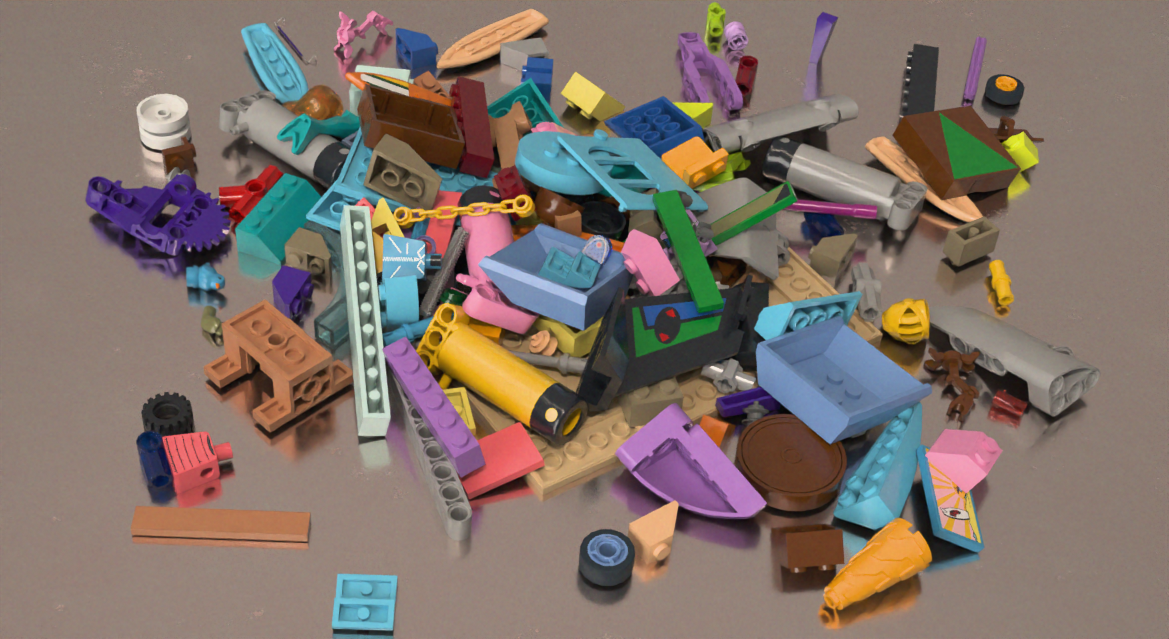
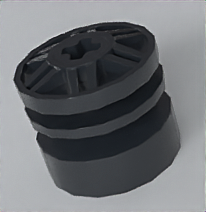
[580,201,626,241]

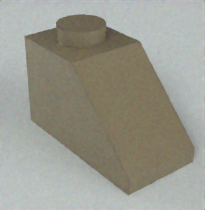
[808,233,858,280]

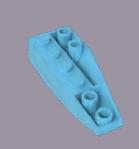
[833,401,922,530]

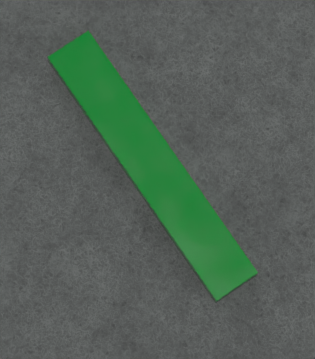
[652,190,724,313]

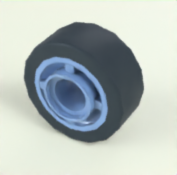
[579,529,635,586]

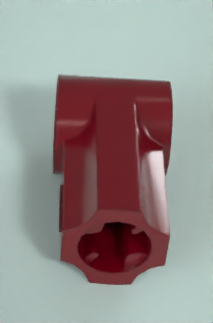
[735,56,758,97]

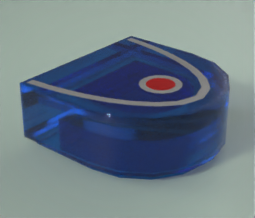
[581,235,612,265]

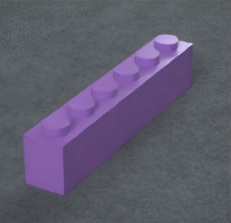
[382,337,485,477]

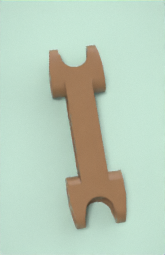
[489,101,540,194]

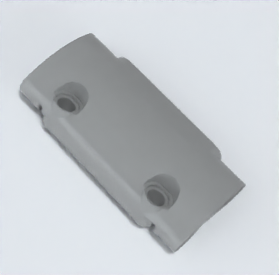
[702,94,859,153]

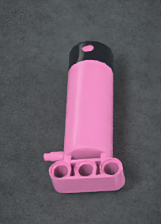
[456,185,540,334]

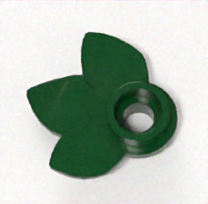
[440,288,467,306]

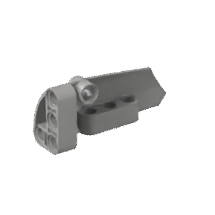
[929,306,1100,416]

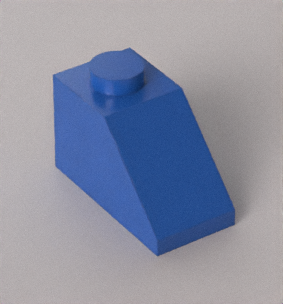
[395,28,438,69]

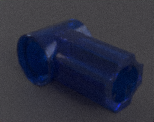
[804,201,845,238]
[136,431,173,489]

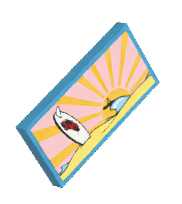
[916,445,985,553]

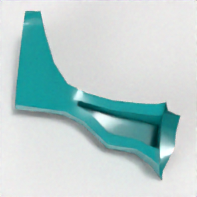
[277,110,360,155]

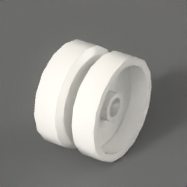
[137,94,191,150]

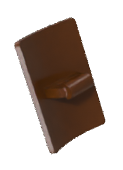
[989,116,1044,143]

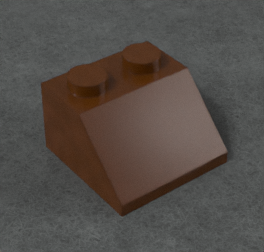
[771,523,845,573]

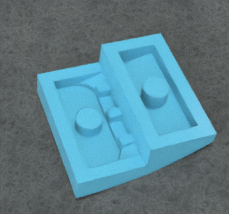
[538,246,601,288]
[332,574,398,631]

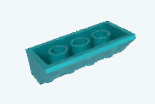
[235,173,321,265]

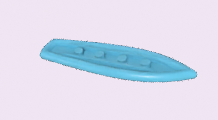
[241,23,310,115]

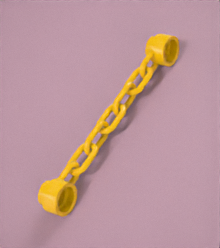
[393,195,535,229]

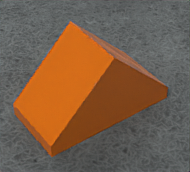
[699,414,736,451]

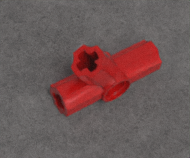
[219,165,284,224]

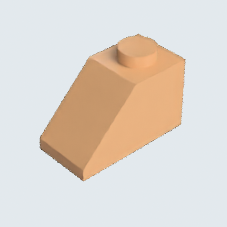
[628,500,679,565]

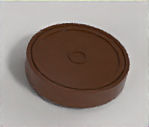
[734,414,847,511]

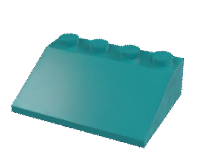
[487,78,564,151]

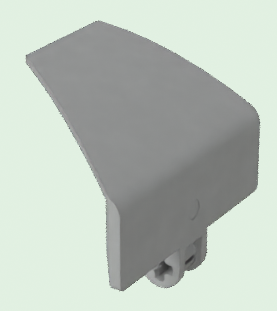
[690,178,790,280]

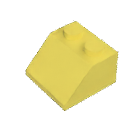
[561,72,625,121]

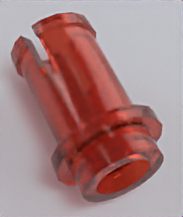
[992,389,1028,417]

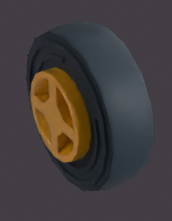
[985,74,1025,105]

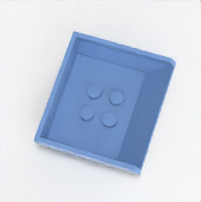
[478,223,634,331]
[756,316,932,444]

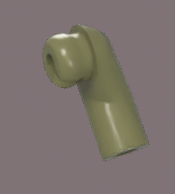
[201,305,223,336]

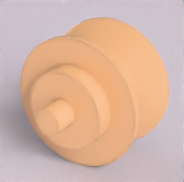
[529,330,558,356]

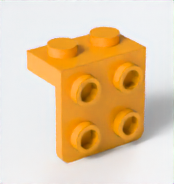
[661,137,729,189]

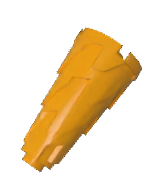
[823,518,932,610]

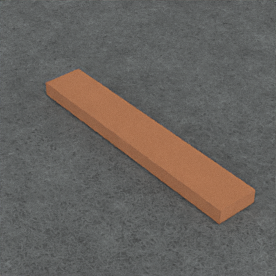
[131,506,311,541]

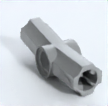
[851,263,882,322]

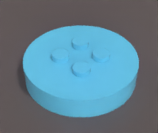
[515,131,613,195]

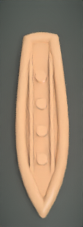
[437,9,549,69]
[865,136,983,223]

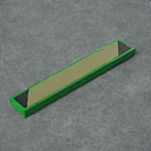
[710,181,798,245]

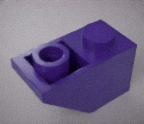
[272,265,314,321]

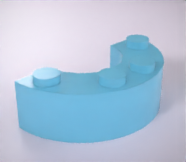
[378,275,419,332]

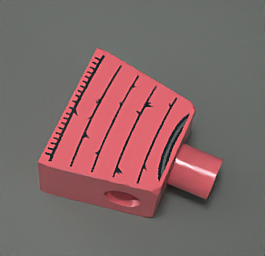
[162,431,233,494]

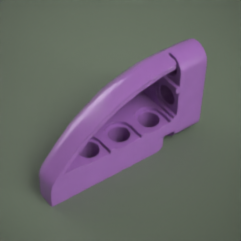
[615,403,767,519]

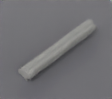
[419,227,470,318]

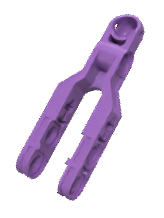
[678,32,743,111]

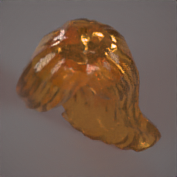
[282,85,344,120]

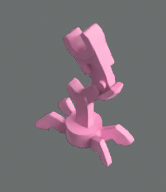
[333,11,393,59]

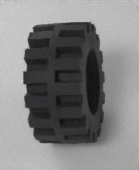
[141,392,194,442]

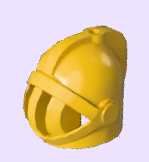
[882,298,930,345]

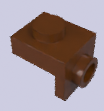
[162,136,196,174]

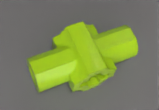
[705,2,726,37]

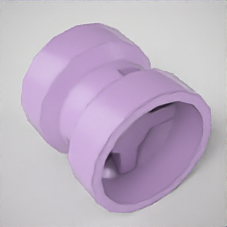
[724,21,748,50]

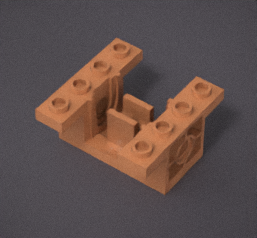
[203,300,354,432]

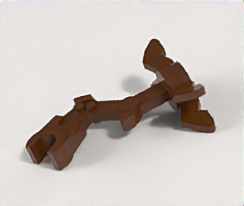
[924,348,980,421]

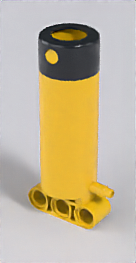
[416,303,588,445]

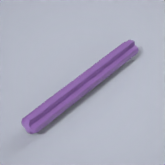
[964,36,987,101]

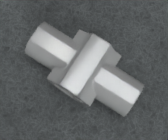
[701,358,756,394]

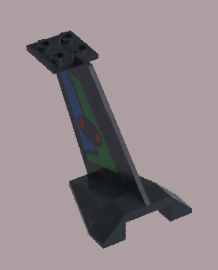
[576,274,754,412]

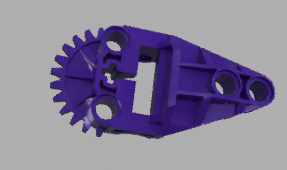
[85,174,231,255]

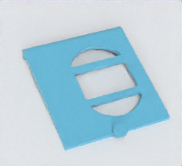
[557,129,708,212]

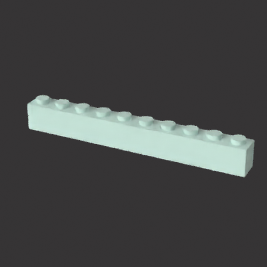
[340,205,391,436]

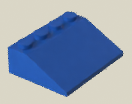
[604,96,705,158]

